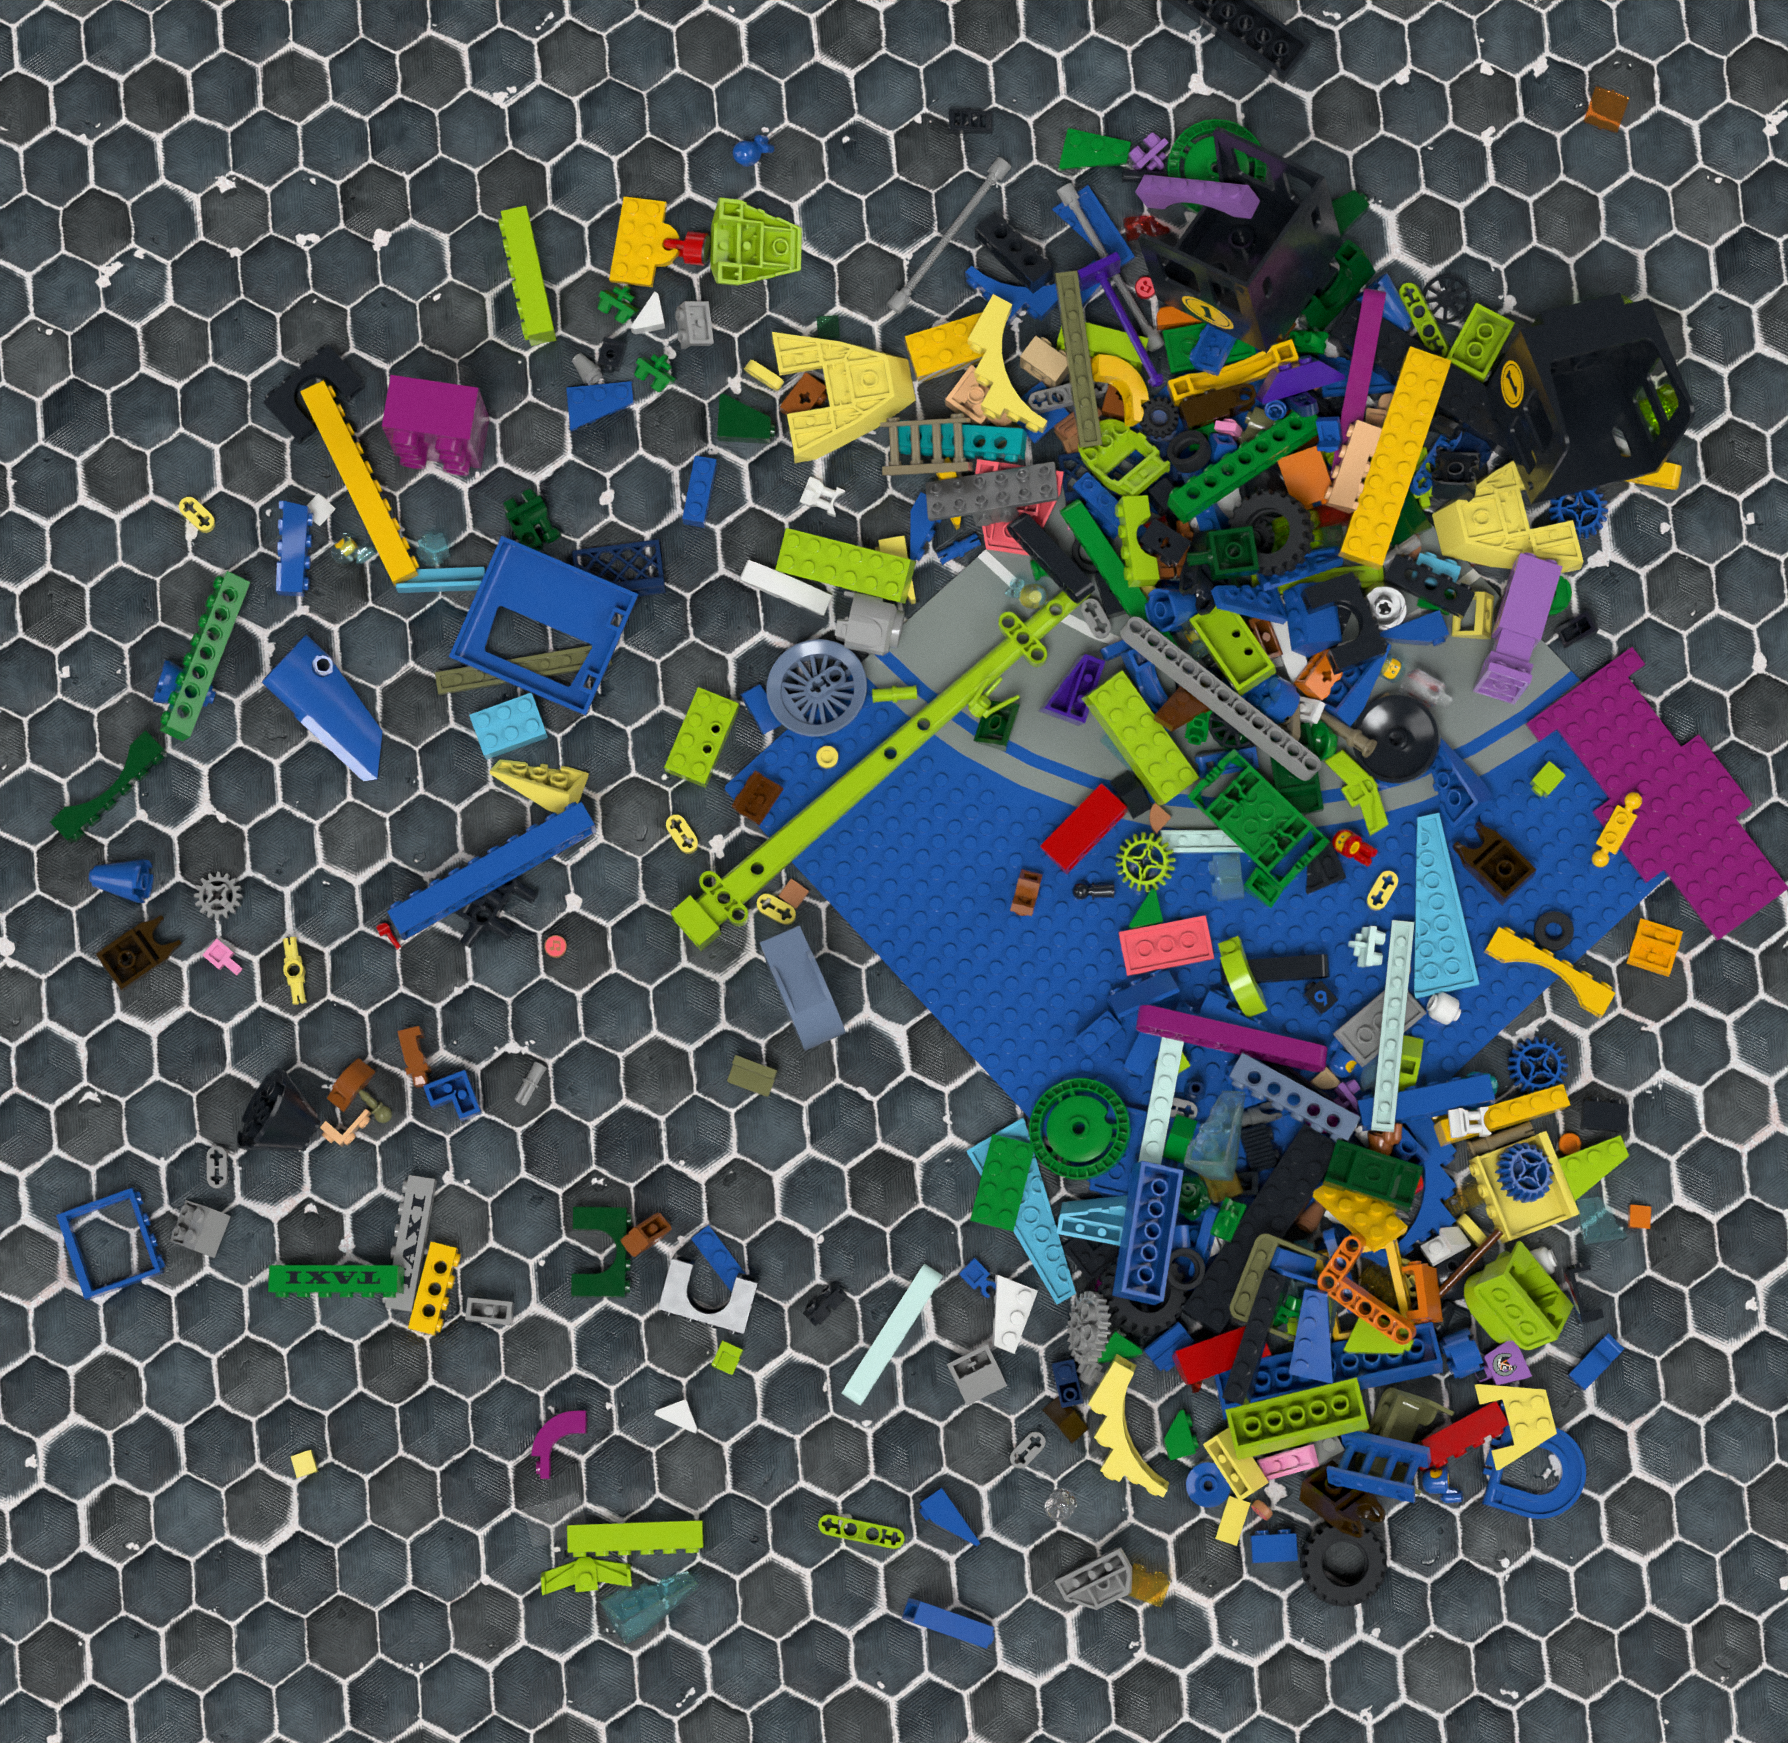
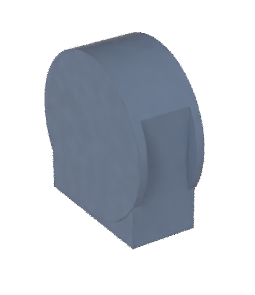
[760,926,846,1051]

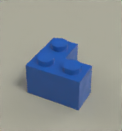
[423,1070,483,1122]

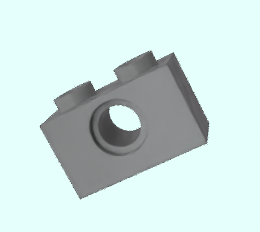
[465,1297,514,1326]

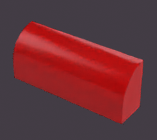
[1040,783,1128,874]
[1172,1326,1271,1385]

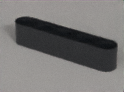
[1007,512,1095,604]
[1220,954,1330,986]

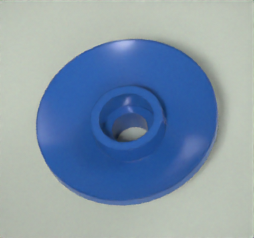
[1186,1462,1231,1508]

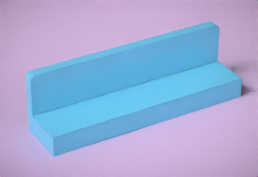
[396,567,485,593]

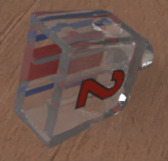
[1398,668,1453,709]

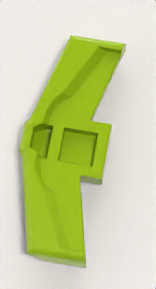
[1323,749,1389,837]
[541,1557,632,1595]

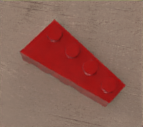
[1416,1401,1509,1471]

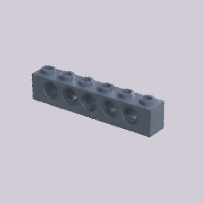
[1229,1053,1361,1143]

